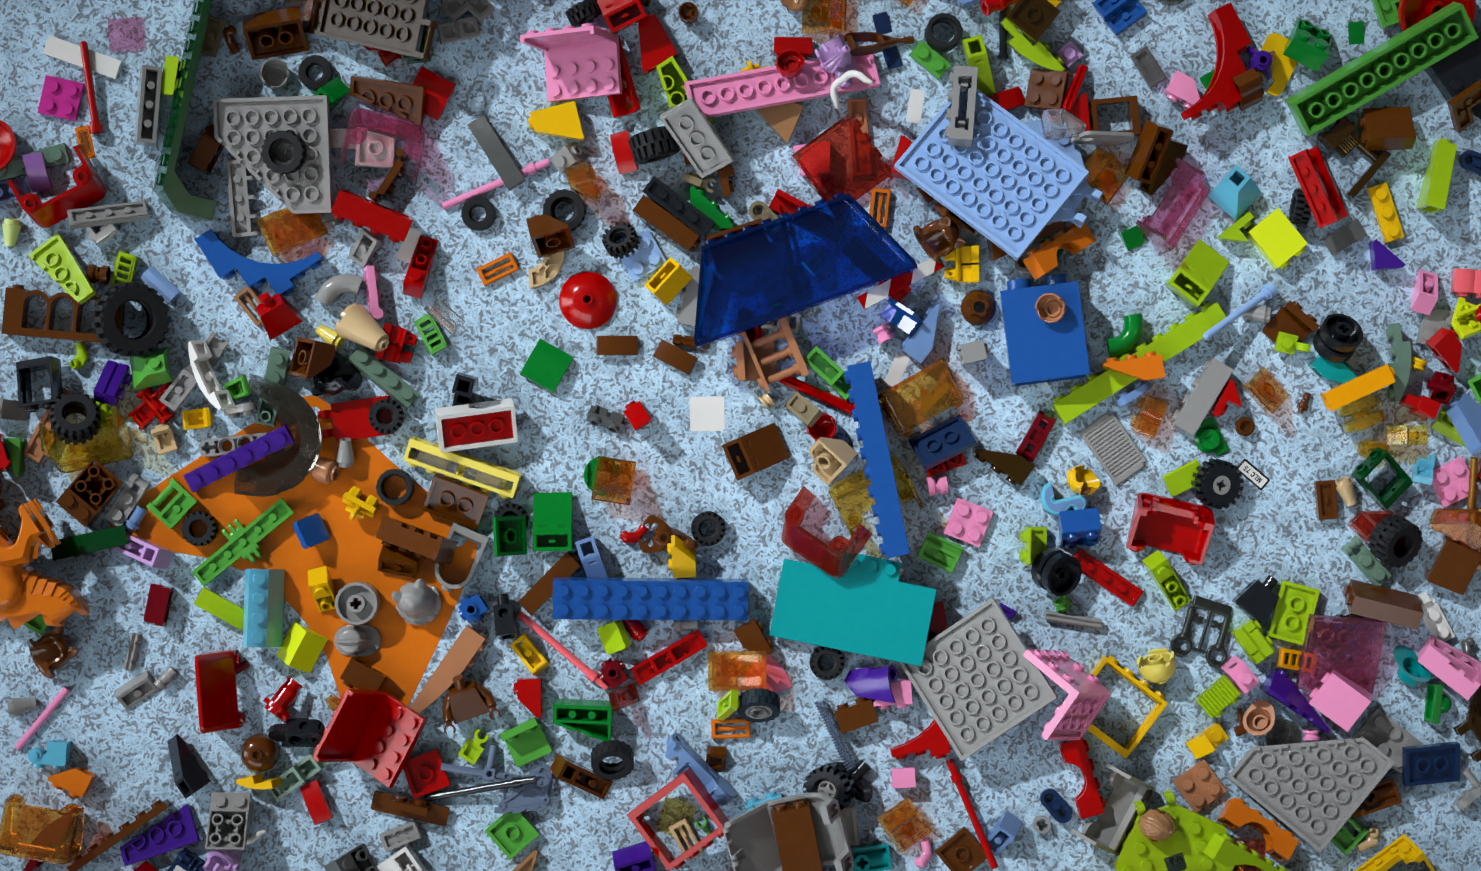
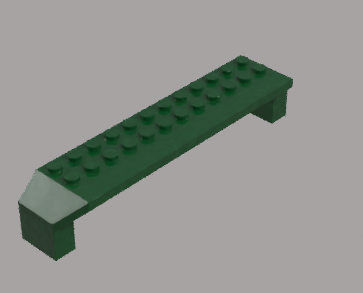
[153,0,217,221]

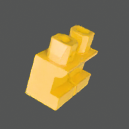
[944,245,979,283]

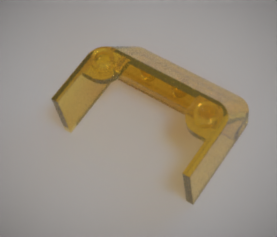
[39,406,134,473]
[829,456,924,543]

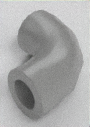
[314,273,364,306]

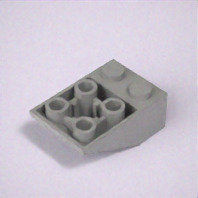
[205,792,254,850]

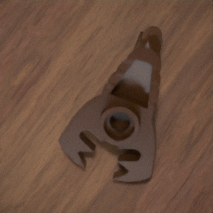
[639,515,699,553]

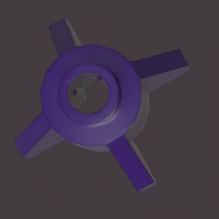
[1246,46,1276,80]

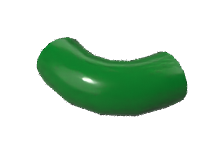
[1107,314,1143,358]

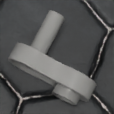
[1454,768,1481,810]

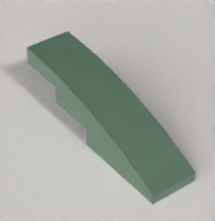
[267,750,331,802]

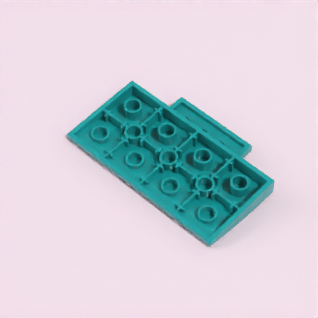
[769,547,937,667]

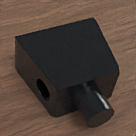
[1232,575,1279,624]
[493,594,519,640]

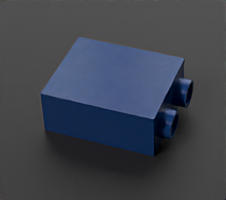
[1000,273,1090,387]

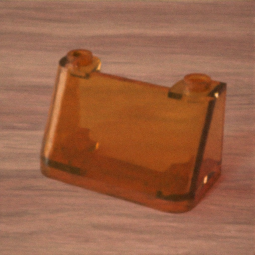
[878,358,965,438]
[0,794,84,865]

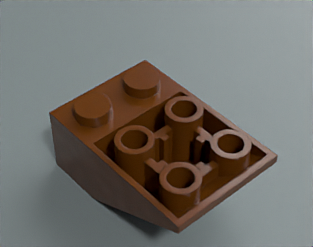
[722,422,790,481]
[56,458,123,527]

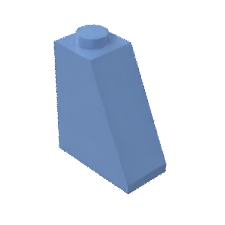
[1446,393,1481,455]

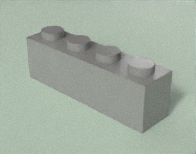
[134,65,162,147]
[1171,358,1233,436]

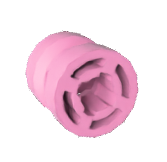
[926,475,949,496]

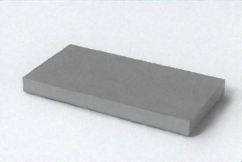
[659,97,735,179]

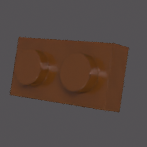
[1314,480,1338,520]

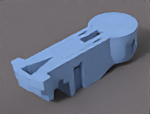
[665,733,735,807]

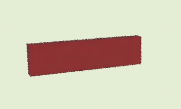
[1073,548,1144,607]

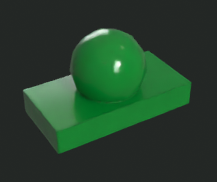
[1424,683,1452,724]

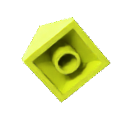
[276,621,328,673]

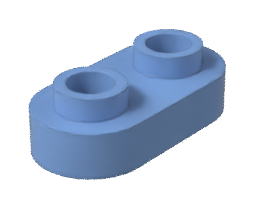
[1115,381,1152,408]

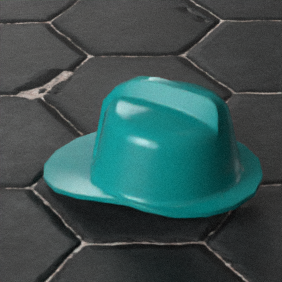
[1393,645,1431,688]

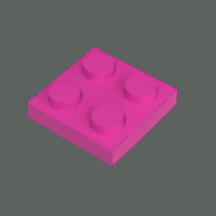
[37,75,85,122]

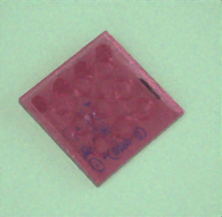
[1295,614,1387,694]

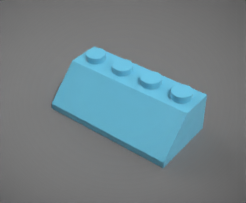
[243,569,285,647]

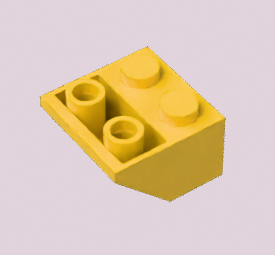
[644,257,693,306]

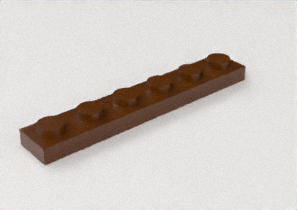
[67,799,172,871]

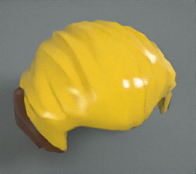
[1066,465,1102,496]

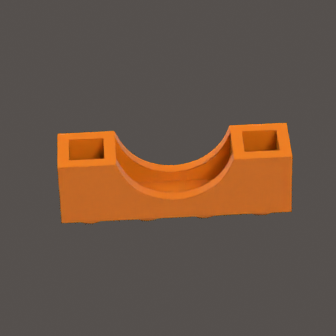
[1023,223,1096,280]
[1217,798,1299,863]

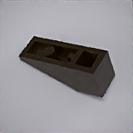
[1139,139,1188,195]

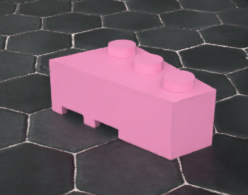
[1418,635,1481,701]

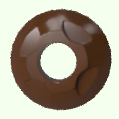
[961,290,996,325]

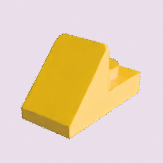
[1185,722,1229,759]

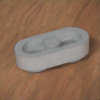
[223,402,258,419]

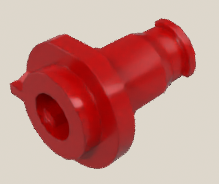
[263,677,303,722]

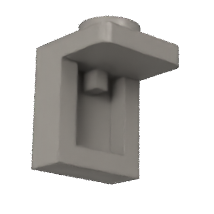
[550,143,585,174]

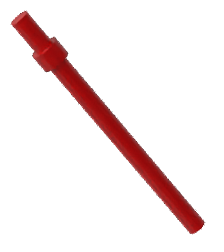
[946,758,999,869]

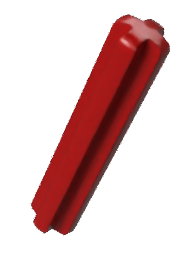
[1061,64,1089,113]

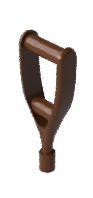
[844,32,914,56]

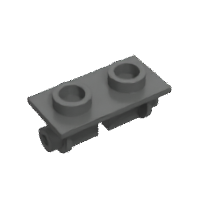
[586,405,628,434]

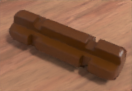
[672,334,710,349]

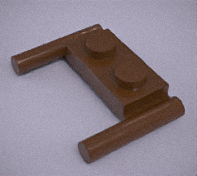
[369,148,408,203]

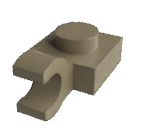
[682,171,718,193]

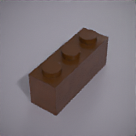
[1124,119,1174,185]

